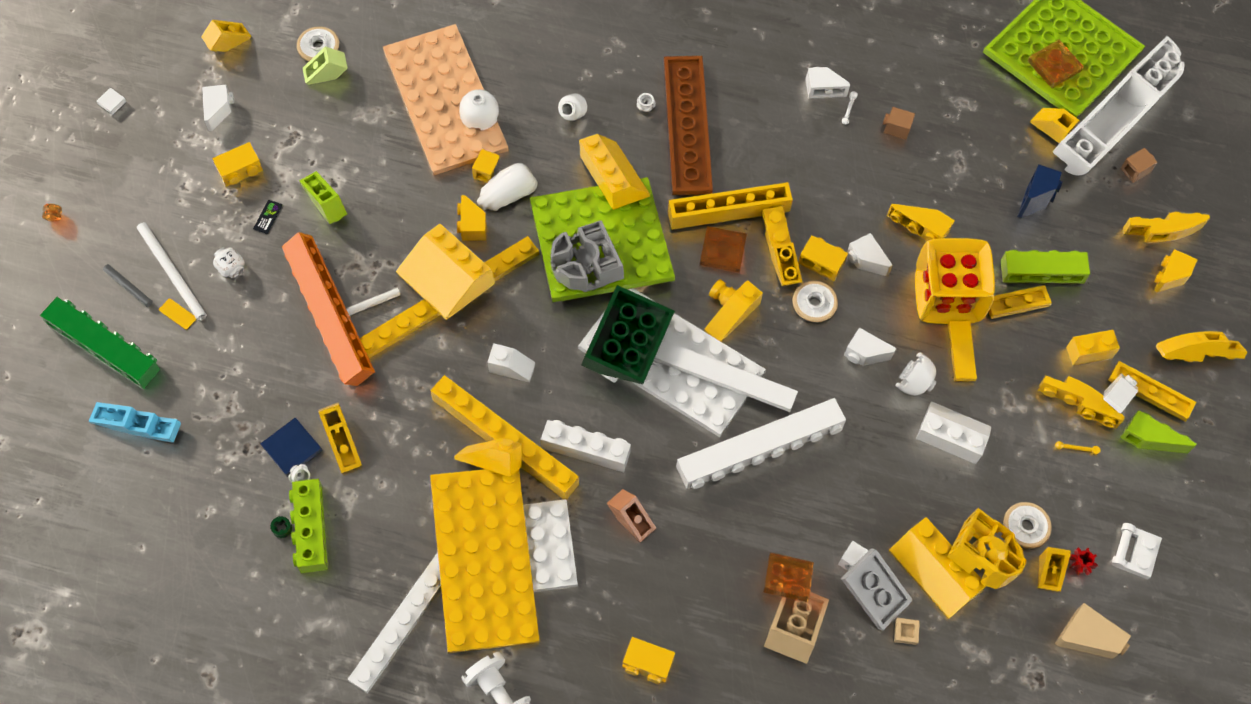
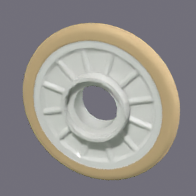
[297,27,339,61]
[792,281,838,322]
[1003,502,1052,549]

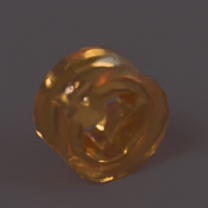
[42,204,62,222]

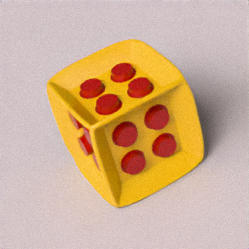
[915,238,995,324]

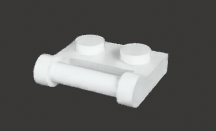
[1111,523,1162,580]

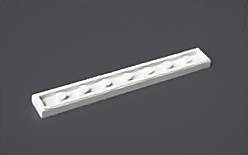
[654,340,798,412]

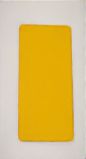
[159,298,196,329]

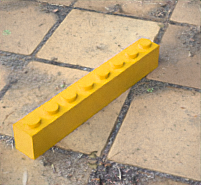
[430,375,579,500]

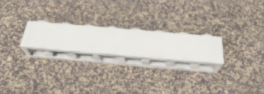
[676,398,846,489]

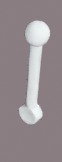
[842,91,858,125]

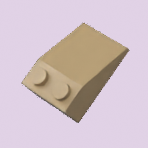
[764,583,829,664]

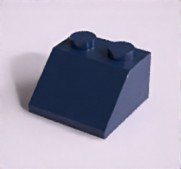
[1017,164,1063,218]

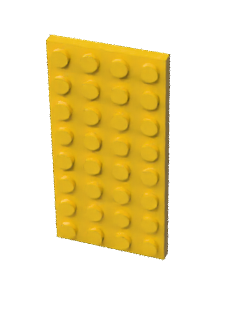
[430,469,539,654]

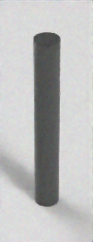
[103,264,153,307]

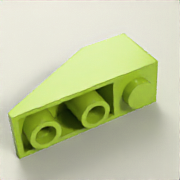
[1120,410,1197,454]

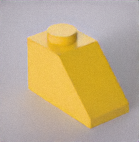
[201,20,252,52]

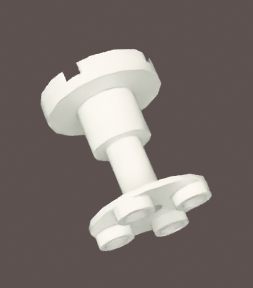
[461,652,531,704]

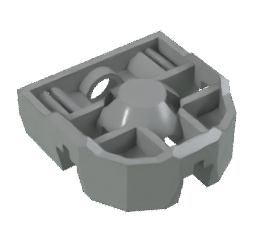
[551,220,624,292]

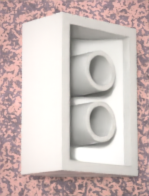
[916,401,991,464]

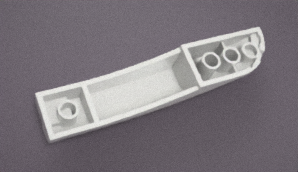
[1053,36,1184,175]

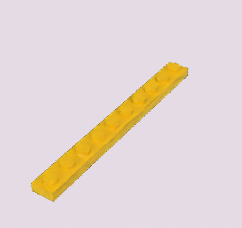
[360,236,540,359]

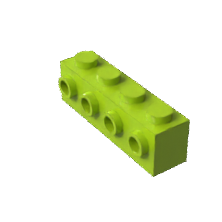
[1000,250,1090,284]
[289,479,328,573]

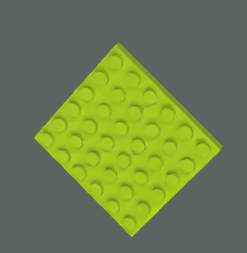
[983,0,1145,118]
[530,177,675,303]

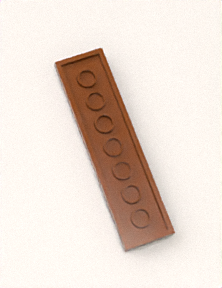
[664,56,713,195]

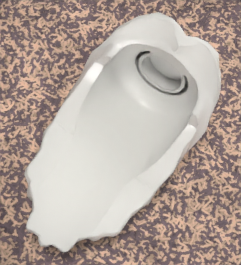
[477,163,538,211]

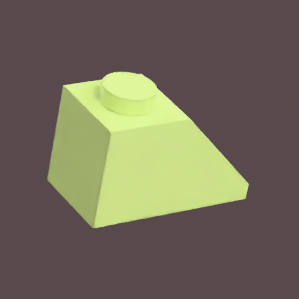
[302,46,348,85]

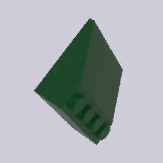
[581,285,675,384]

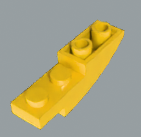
[762,206,802,286]
[1123,212,1210,243]
[1156,331,1247,362]
[1038,375,1125,429]

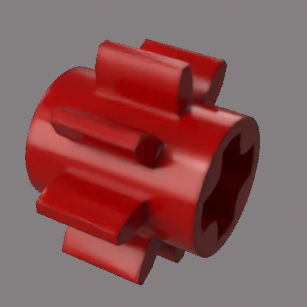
[1069,547,1098,576]

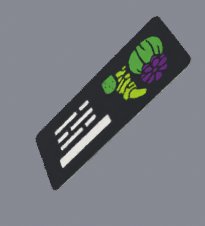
[253,200,283,234]

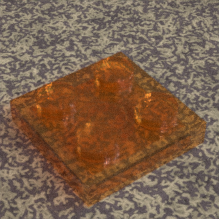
[1028,40,1084,88]
[700,226,747,273]
[763,552,814,602]

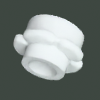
[636,93,656,112]
[289,464,310,483]

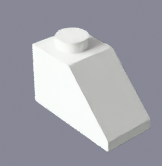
[806,67,850,99]
[202,84,234,131]
[847,233,893,276]
[844,328,896,366]
[487,343,535,383]
[1103,373,1138,413]

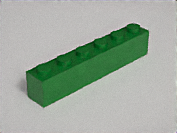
[40,297,160,389]

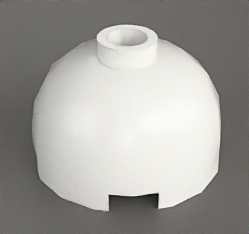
[459,89,499,130]
[896,352,937,396]

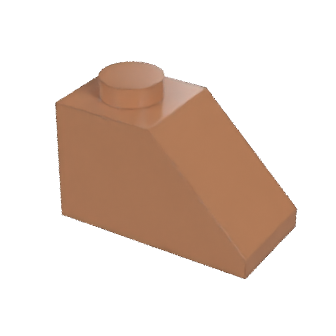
[607,489,656,542]

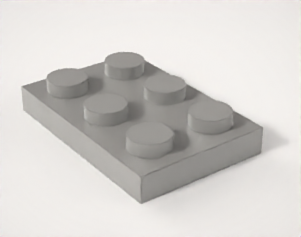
[841,548,913,630]

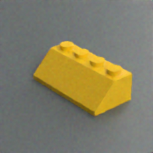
[579,134,650,210]
[889,517,987,619]

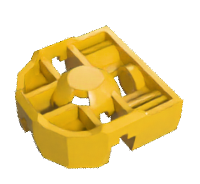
[947,508,1026,589]

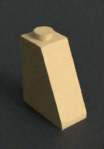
[1055,603,1131,659]

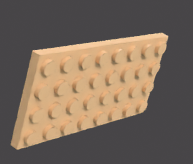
[383,24,509,176]

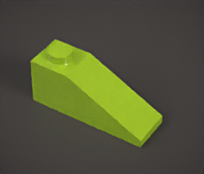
[299,171,347,224]

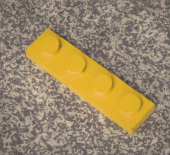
[1108,361,1196,422]

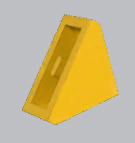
[1038,547,1071,592]

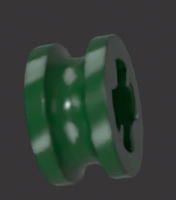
[270,516,292,539]

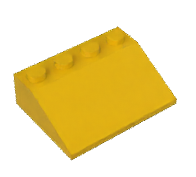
[396,224,495,320]

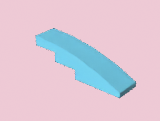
[88,402,181,443]

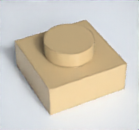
[894,618,920,645]

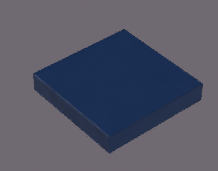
[260,417,323,477]

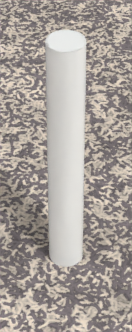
[346,288,400,316]

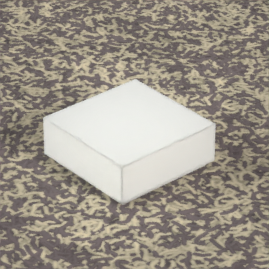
[97,88,126,115]

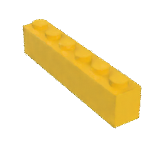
[668,182,793,230]

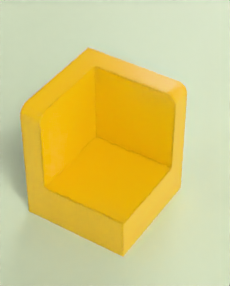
[472,149,500,183]

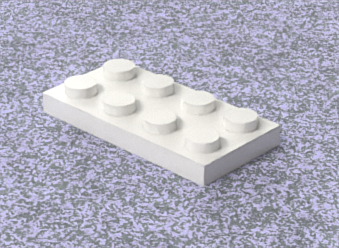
[523,499,578,592]

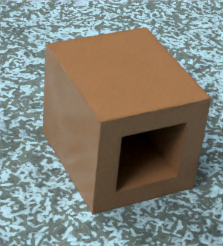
[883,107,915,140]
[1120,148,1157,183]

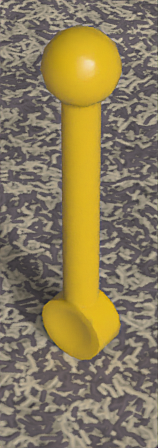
[1055,441,1100,455]

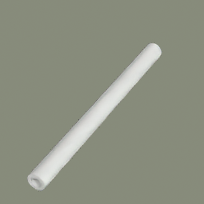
[137,222,207,321]

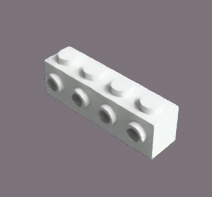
[541,420,631,473]

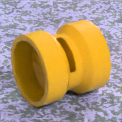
[708,279,736,305]

